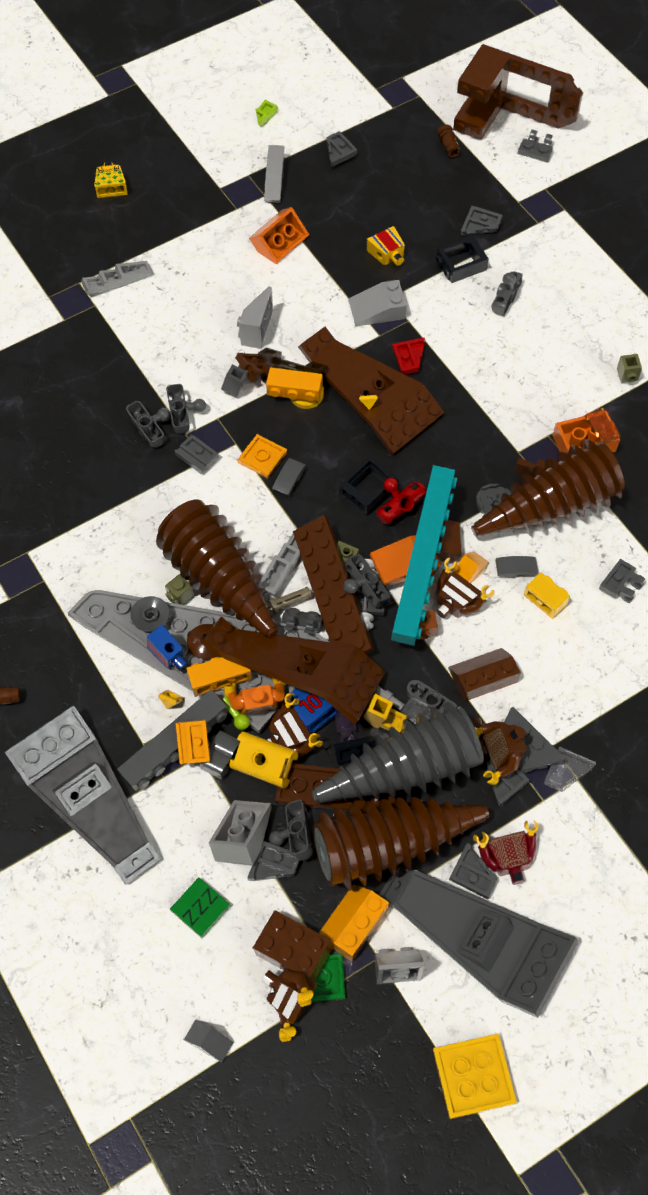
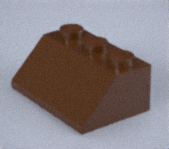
[448,648,521,702]

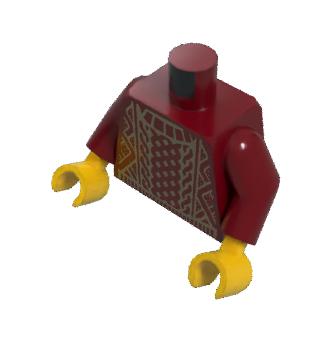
[473,820,538,885]

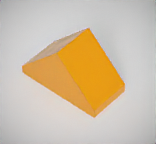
[454,551,489,583]

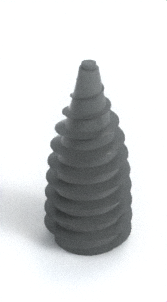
[311,701,484,803]

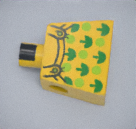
[95,161,128,198]

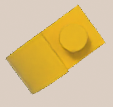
[364,694,407,733]

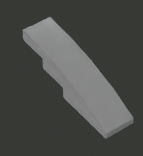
[264,145,285,203]
[82,261,153,295]
[258,534,301,595]

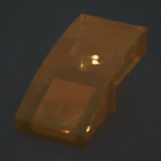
[585,407,621,444]

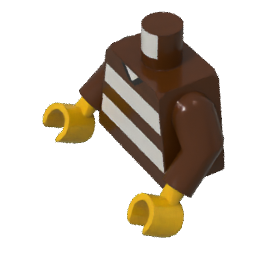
[436,558,495,618]
[266,693,323,757]
[262,968,317,1042]

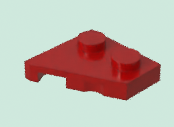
[392,337,425,375]

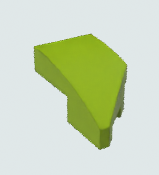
[255,99,278,126]

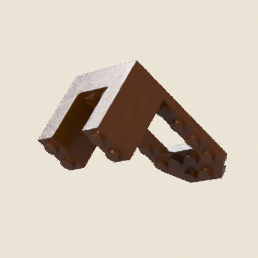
[453,44,583,140]

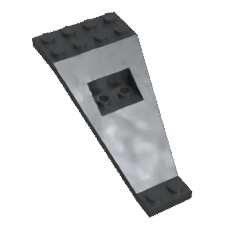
[4,705,160,885]

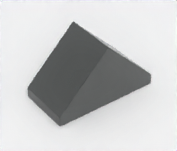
[184,1020,233,1063]

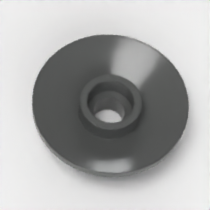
[130,596,170,632]

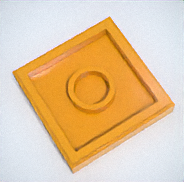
[237,434,287,478]

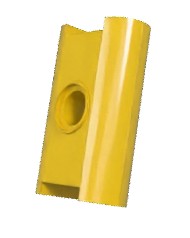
[229,732,298,788]

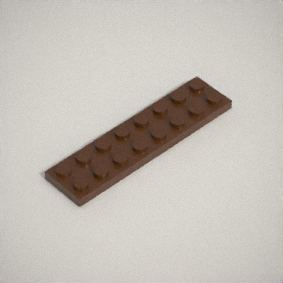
[293,515,374,654]

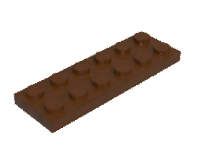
[275,764,401,812]

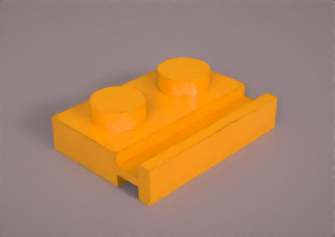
[176,719,210,764]

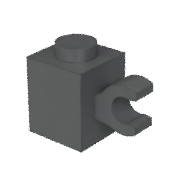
[221,364,248,397]

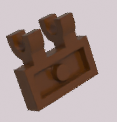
[235,353,270,383]

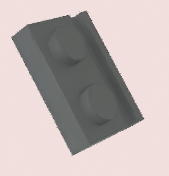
[174,435,219,474]

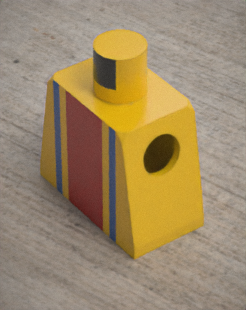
[367,226,405,266]

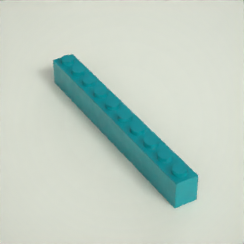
[391,465,457,645]

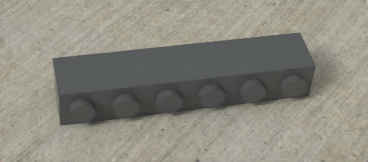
[117,689,229,792]

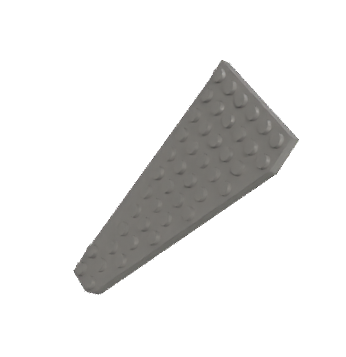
[68,590,329,733]

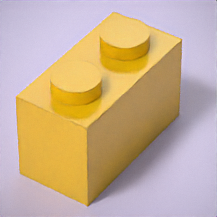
[524,572,570,619]

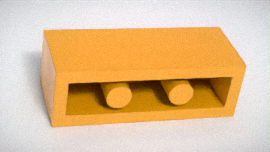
[266,367,323,402]
[186,657,252,697]

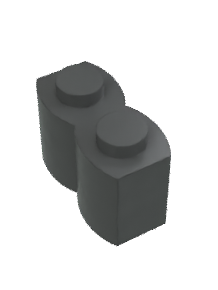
[200,731,240,780]

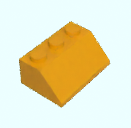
[319,884,389,962]

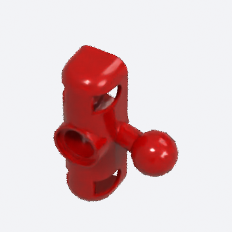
[376,478,427,524]

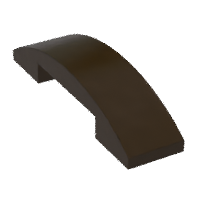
[258,348,328,374]

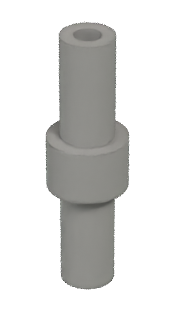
[374,686,406,711]

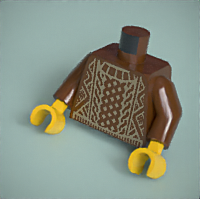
[474,721,526,785]

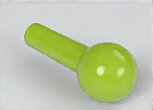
[222,696,250,730]

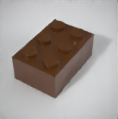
[252,910,334,982]

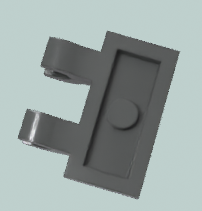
[518,129,553,163]
[599,559,645,603]
[282,608,323,634]

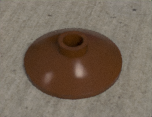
[187,624,218,660]

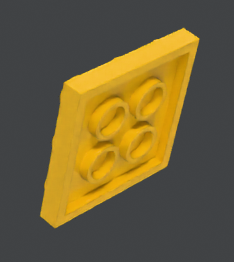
[433,1033,517,1120]

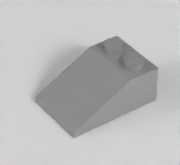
[349,280,406,327]
[237,286,273,349]
[209,800,272,865]
[374,947,424,984]

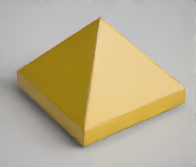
[359,395,378,410]
[158,690,184,709]

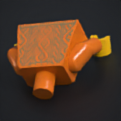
[224,678,286,714]

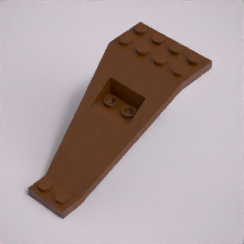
[298,326,444,455]
[201,616,385,724]

